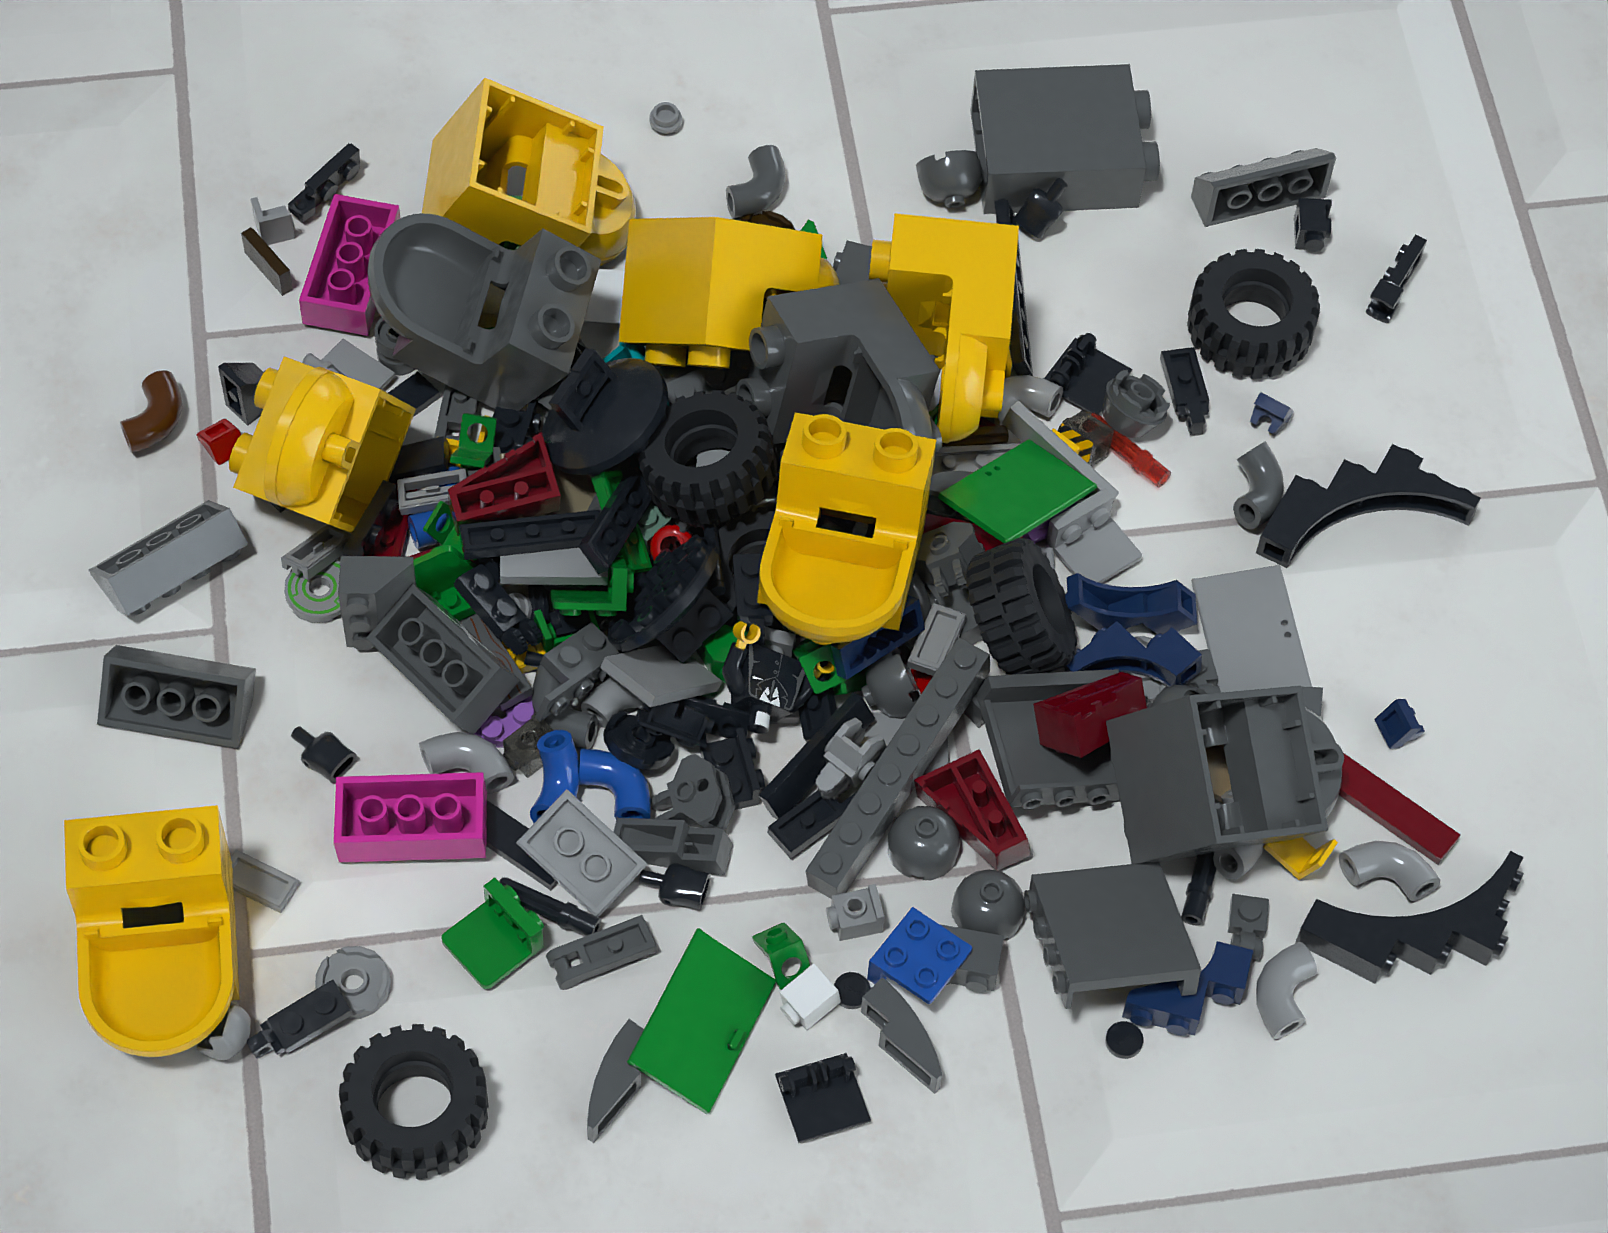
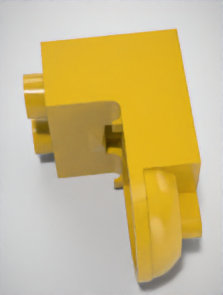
[422,78,636,266]
[869,213,1019,443]
[619,217,840,369]
[229,356,416,533]
[757,412,937,645]
[64,805,240,1057]

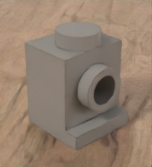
[826,884,885,941]

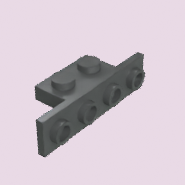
[535,622,639,722]

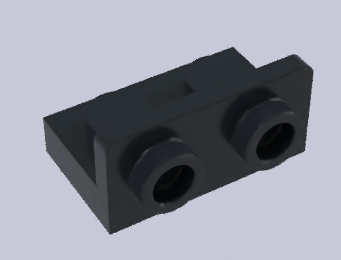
[485,400,542,463]
[700,727,765,810]

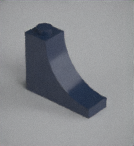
[831,595,925,680]

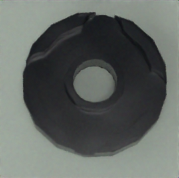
[603,711,675,770]

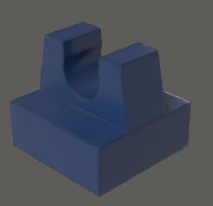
[1250,392,1294,435]
[1374,699,1425,749]

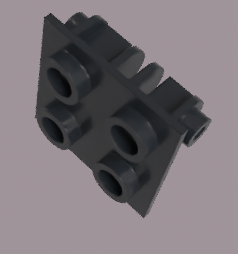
[1044,333,1133,417]
[775,1053,871,1143]

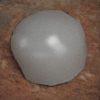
[197,1003,251,1060]

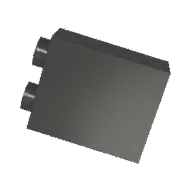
[970,64,1160,214]

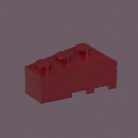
[448,432,561,536]
[1033,672,1147,758]
[914,749,1030,871]

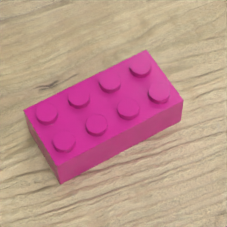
[299,194,400,336]
[333,772,487,862]

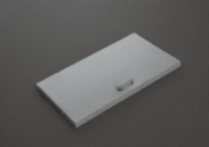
[1191,565,1312,692]

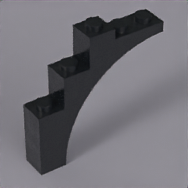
[1256,444,1481,568]
[1295,851,1524,984]

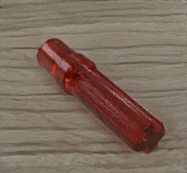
[1084,413,1171,488]

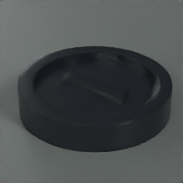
[834,972,871,1009]
[1105,1021,1143,1059]

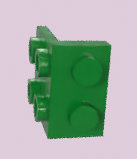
[414,545,477,621]
[551,555,634,616]
[441,877,544,989]

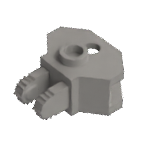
[815,718,887,801]

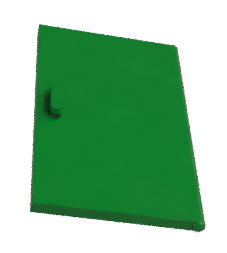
[938,439,1098,543]
[627,928,776,1114]

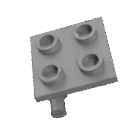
[302,339,396,390]

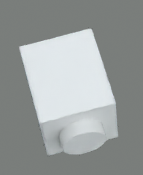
[779,963,841,1030]

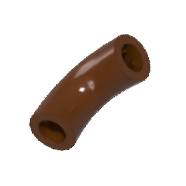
[120,370,183,454]

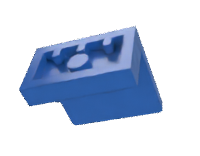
[867,907,972,1004]

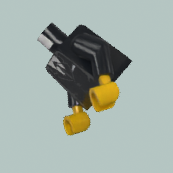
[722,621,834,734]

